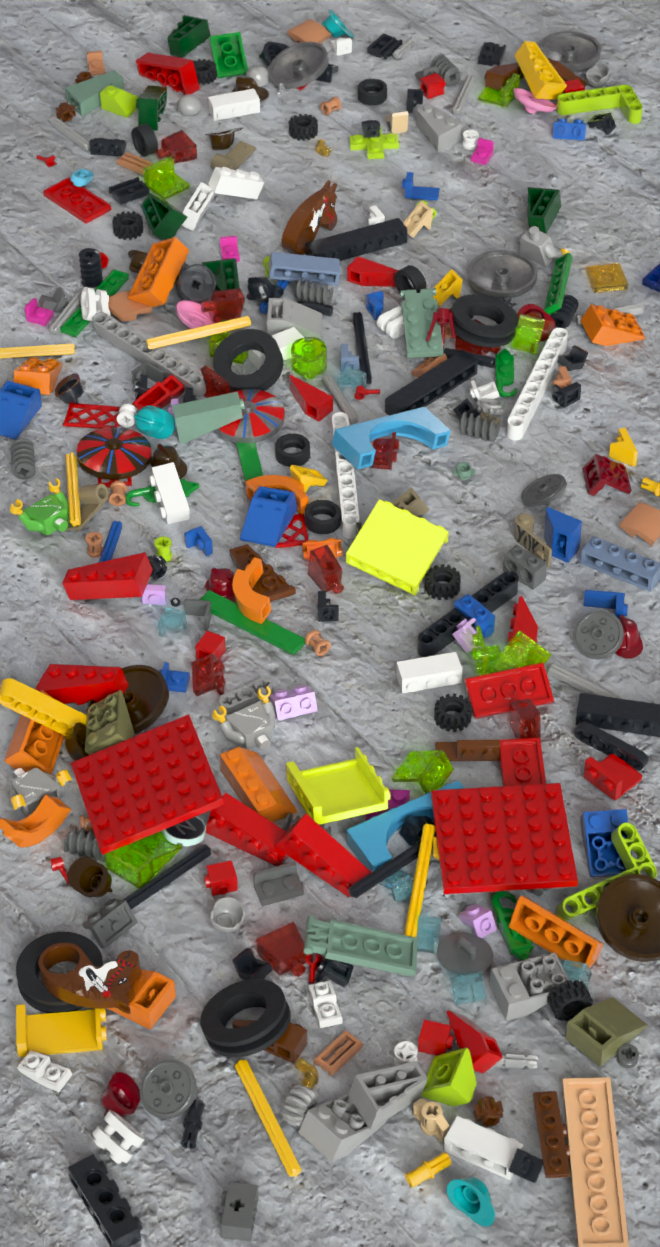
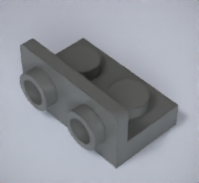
[253,862,304,906]
[82,898,138,949]

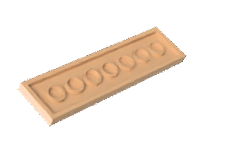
[562,1077,629,1247]

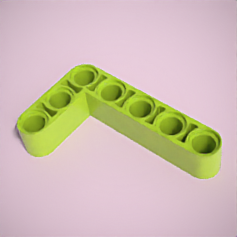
[556,85,643,124]
[556,822,657,921]

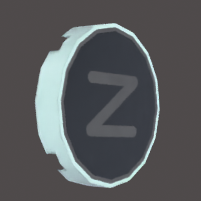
[163,816,206,846]

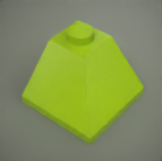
[100,85,139,118]
[421,1048,477,1107]

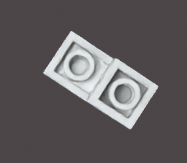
[308,980,343,1028]
[17,1050,72,1092]

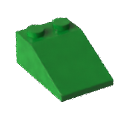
[210,32,248,79]

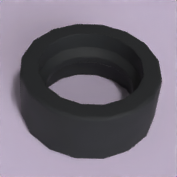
[358,79,387,105]
[131,123,158,157]
[394,265,427,294]
[275,433,310,467]
[304,500,341,534]

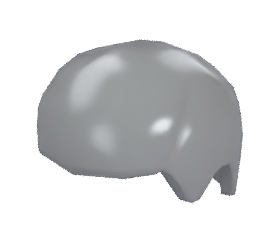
[585,64,610,87]
[245,65,270,87]
[177,94,202,116]
[210,896,245,933]

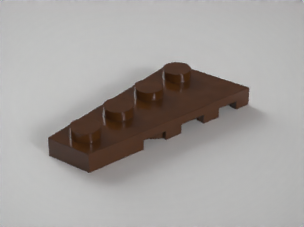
[229,544,296,602]

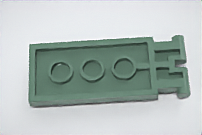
[400,288,443,358]
[304,916,418,977]

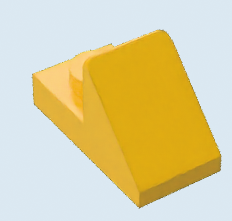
[433,269,463,306]
[609,428,638,466]
[290,465,328,494]

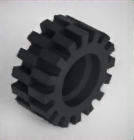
[193,59,217,85]
[289,114,318,141]
[112,211,144,240]
[425,564,461,600]
[434,693,472,732]
[547,980,593,1021]

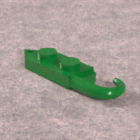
[496,348,517,398]
[125,479,199,507]
[491,891,533,961]

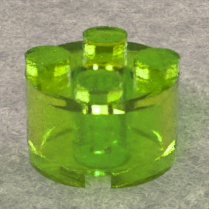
[512,314,545,355]
[291,337,327,379]

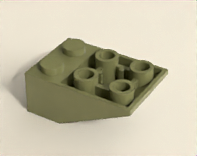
[85,690,135,755]
[566,997,648,1067]

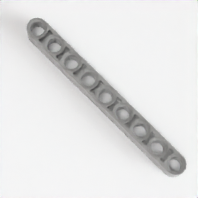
[92,312,206,397]

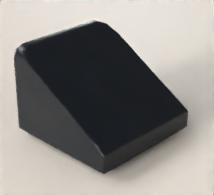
[453,398,480,420]

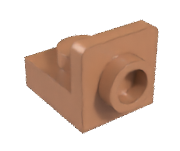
[87,51,105,76]
[553,366,571,389]

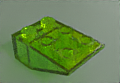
[105,832,182,889]

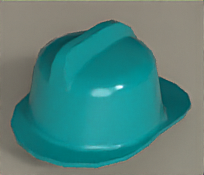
[322,9,354,38]
[134,406,175,439]
[447,1177,495,1227]

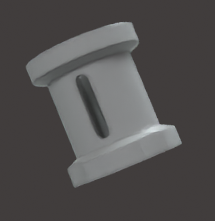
[278,360,294,383]

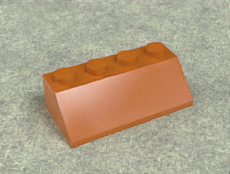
[127,237,189,307]
[4,690,65,774]
[220,747,297,823]
[509,895,604,974]

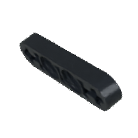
[574,721,649,771]

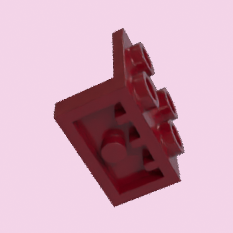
[582,454,632,496]

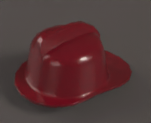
[517,304,556,341]
[205,568,236,603]
[615,615,643,659]
[100,1072,140,1117]

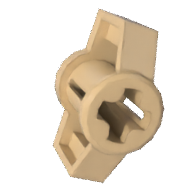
[413,1098,450,1143]

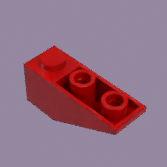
[347,256,399,287]
[289,375,333,422]
[508,596,538,655]
[446,1010,503,1074]

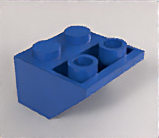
[544,507,582,563]

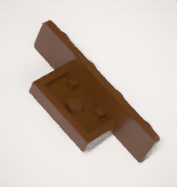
[435,740,500,762]
[533,1091,570,1178]

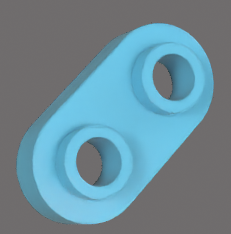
[70,169,94,187]

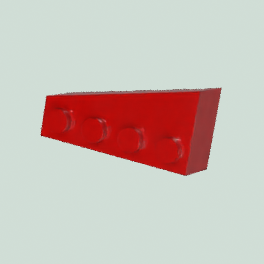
[135,52,200,95]
[62,552,153,600]
[35,664,129,705]
[206,792,289,866]
[274,814,372,898]

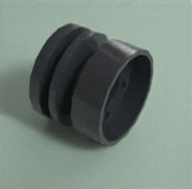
[176,264,216,304]

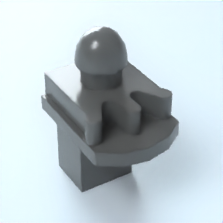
[38,288,69,313]

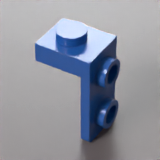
[402,172,440,201]
[584,590,628,619]
[454,594,495,640]

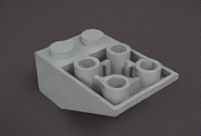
[267,298,322,338]
[489,952,569,1021]
[298,1093,387,1162]

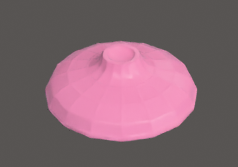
[513,88,557,114]
[176,300,223,335]

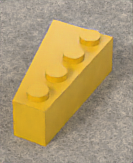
[514,41,567,100]

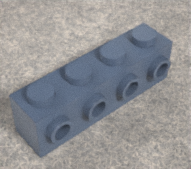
[268,252,341,286]
[581,536,660,592]

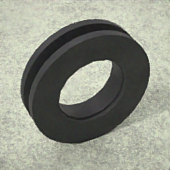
[449,294,519,347]
[213,329,283,393]
[16,932,103,1013]
[200,979,291,1057]

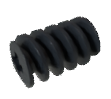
[79,248,103,288]
[550,294,579,329]

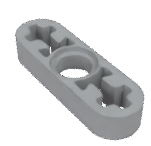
[219,678,273,714]

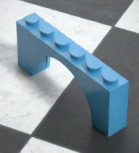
[332,407,451,470]
[346,780,464,872]

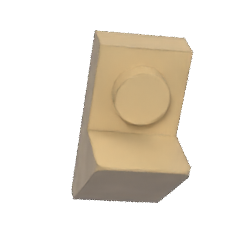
[385,111,408,134]
[403,201,433,238]

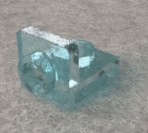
[337,367,367,392]
[379,870,413,902]

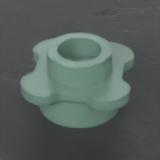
[453,462,475,480]

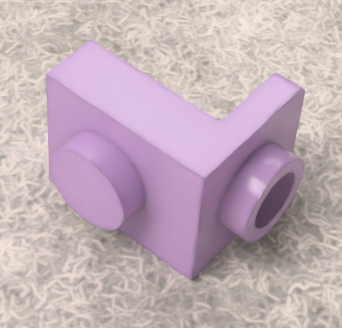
[142,581,167,605]
[452,618,483,653]
[459,904,497,938]

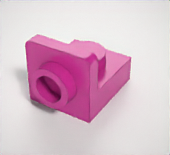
[471,138,494,165]
[220,236,240,262]
[24,298,54,326]

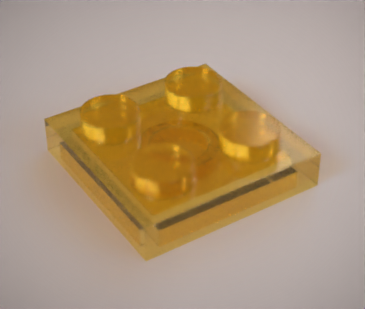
[586,263,628,293]

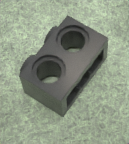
[503,545,547,590]

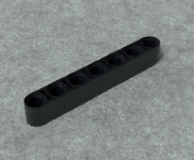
[417,571,519,657]

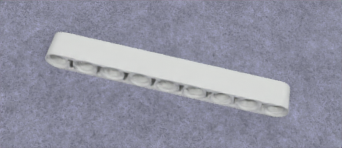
[507,328,568,441]
[332,412,359,539]

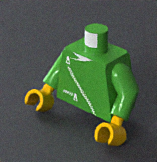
[10,478,69,535]

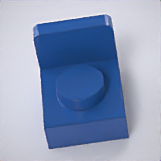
[366,291,384,320]
[184,526,213,556]
[159,662,190,693]

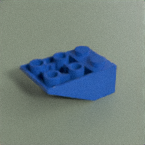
[0,380,42,440]
[240,486,297,547]
[580,809,632,877]

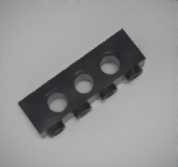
[67,1154,143,1247]

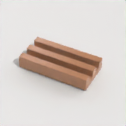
[117,152,153,175]
[314,1030,363,1077]

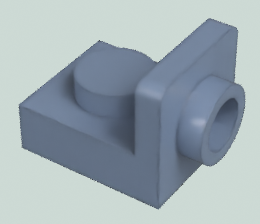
[341,344,359,372]

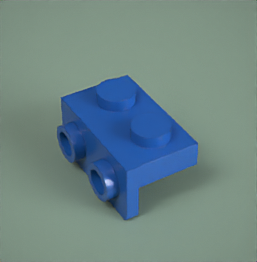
[553,118,587,140]

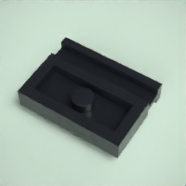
[367,33,402,60]
[478,42,506,66]
[109,177,150,205]

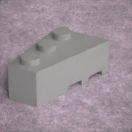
[416,103,462,152]
[348,1061,428,1130]

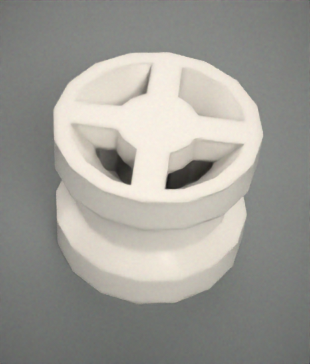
[462,130,479,150]
[117,404,138,427]
[394,1041,417,1066]

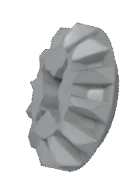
[476,399,506,415]

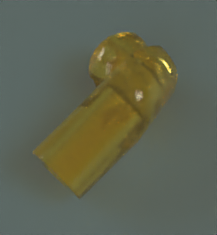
[316,139,332,157]
[295,1058,319,1089]

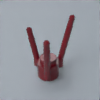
[426,308,456,351]

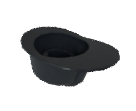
[259,42,289,66]
[246,276,284,302]
[55,373,84,404]

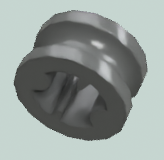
[617,1044,639,1068]

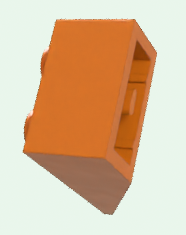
[580,304,645,346]
[14,357,62,395]
[107,970,176,1030]

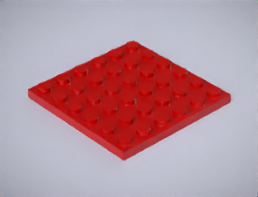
[71,714,225,855]
[431,783,578,894]

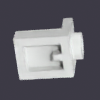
[331,38,352,55]
[368,205,385,226]

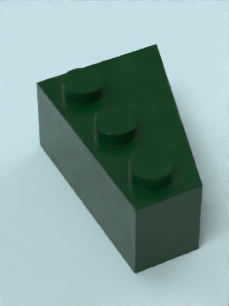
[167,15,211,58]
[136,85,167,131]
[528,187,562,234]
[140,193,188,240]
[202,258,242,309]

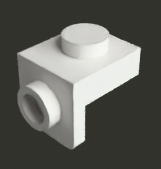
[470,380,500,401]

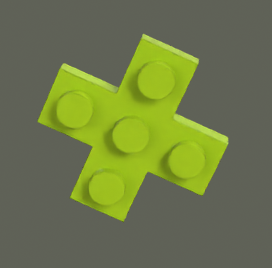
[350,125,399,159]

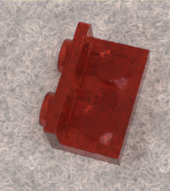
[200,365,231,398]
[369,432,400,470]
[192,653,226,696]

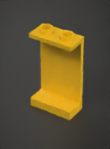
[16,1004,107,1057]

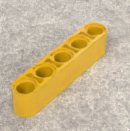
[0,678,87,736]

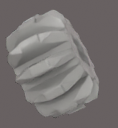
[282,1085,318,1127]

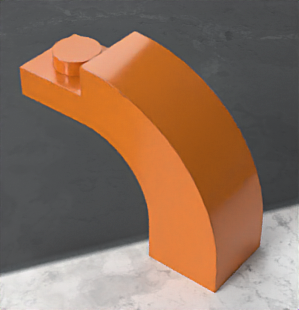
[245,475,309,515]
[232,557,272,624]
[0,795,71,847]

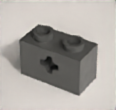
[217,1182,259,1241]

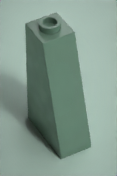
[65,70,124,116]
[172,392,245,444]

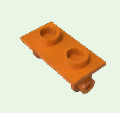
[302,538,343,561]

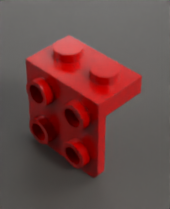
[583,754,642,801]

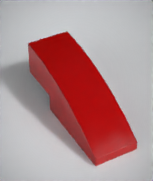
[132,374,185,411]

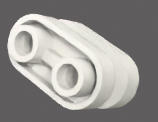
[81,287,110,321]
[377,306,405,339]
[92,1110,145,1164]

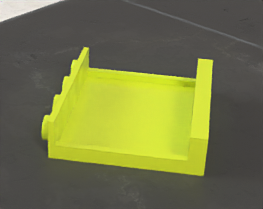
[346,499,449,596]
[286,747,390,825]

